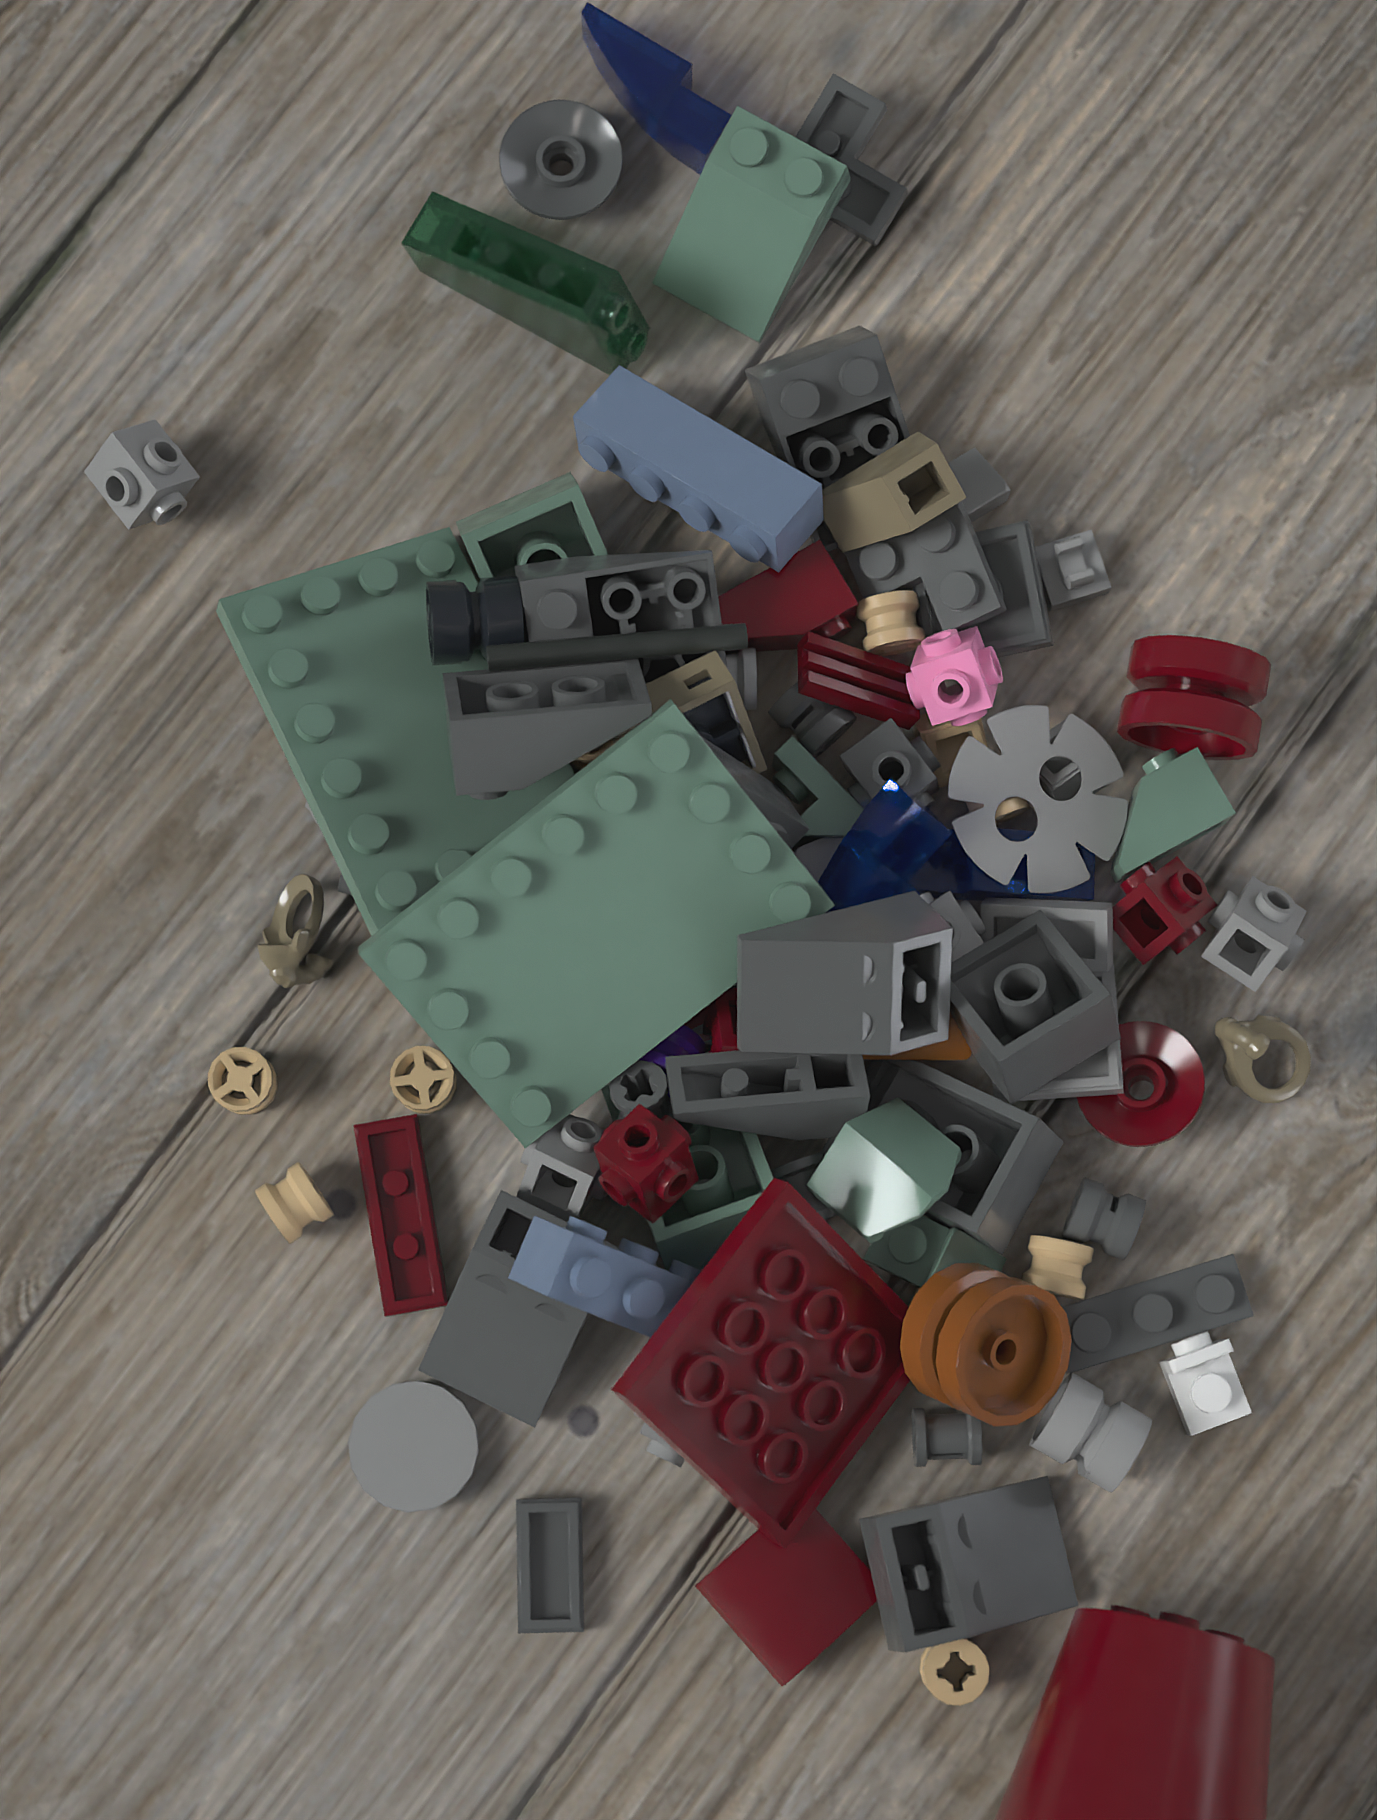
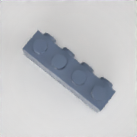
[573,365,824,572]
[508,1216,701,1338]

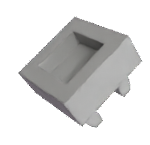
[1035,530,1112,612]

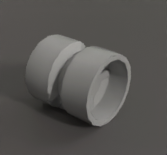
[1030,1373,1152,1493]

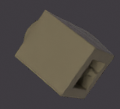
[822,431,967,553]

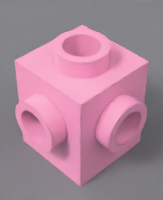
[906,626,1003,726]

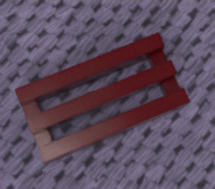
[797,631,920,730]

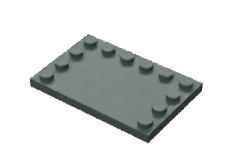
[216,527,575,936]
[358,699,835,1148]

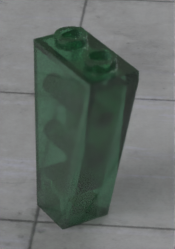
[401,191,650,375]

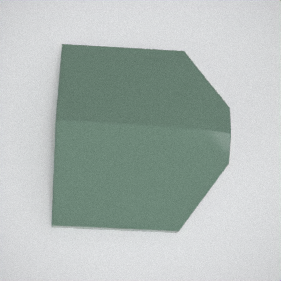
[807,1098,962,1243]

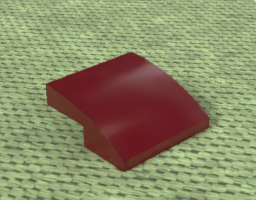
[695,1509,877,1686]

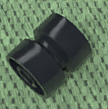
[426,576,524,665]

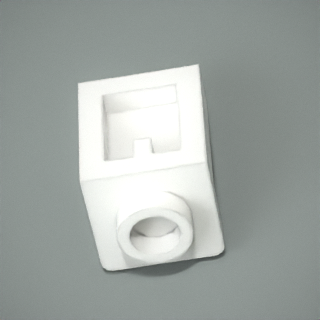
[1159,1331,1252,1436]

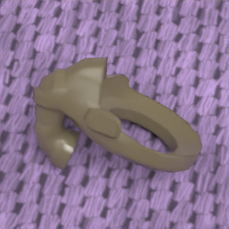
[257,874,333,988]
[1215,1014,1311,1103]

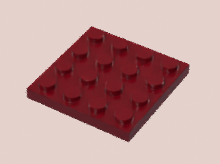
[611,1178,910,1549]

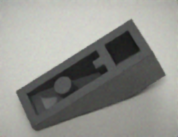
[665,1050,870,1140]

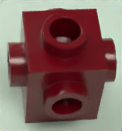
[1113,856,1218,965]
[593,1103,699,1224]

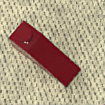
[718,540,859,653]

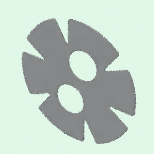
[948,705,1128,893]

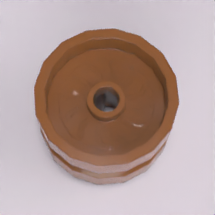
[900,1263,1072,1426]

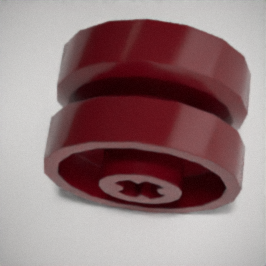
[1117,635,1271,760]

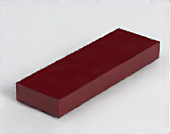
[353,1114,449,1317]

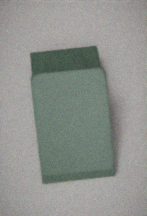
[772,736,881,847]
[863,1216,1007,1288]

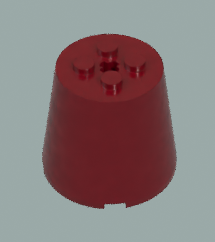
[995,1605,1275,1820]

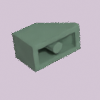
[1110,747,1236,884]

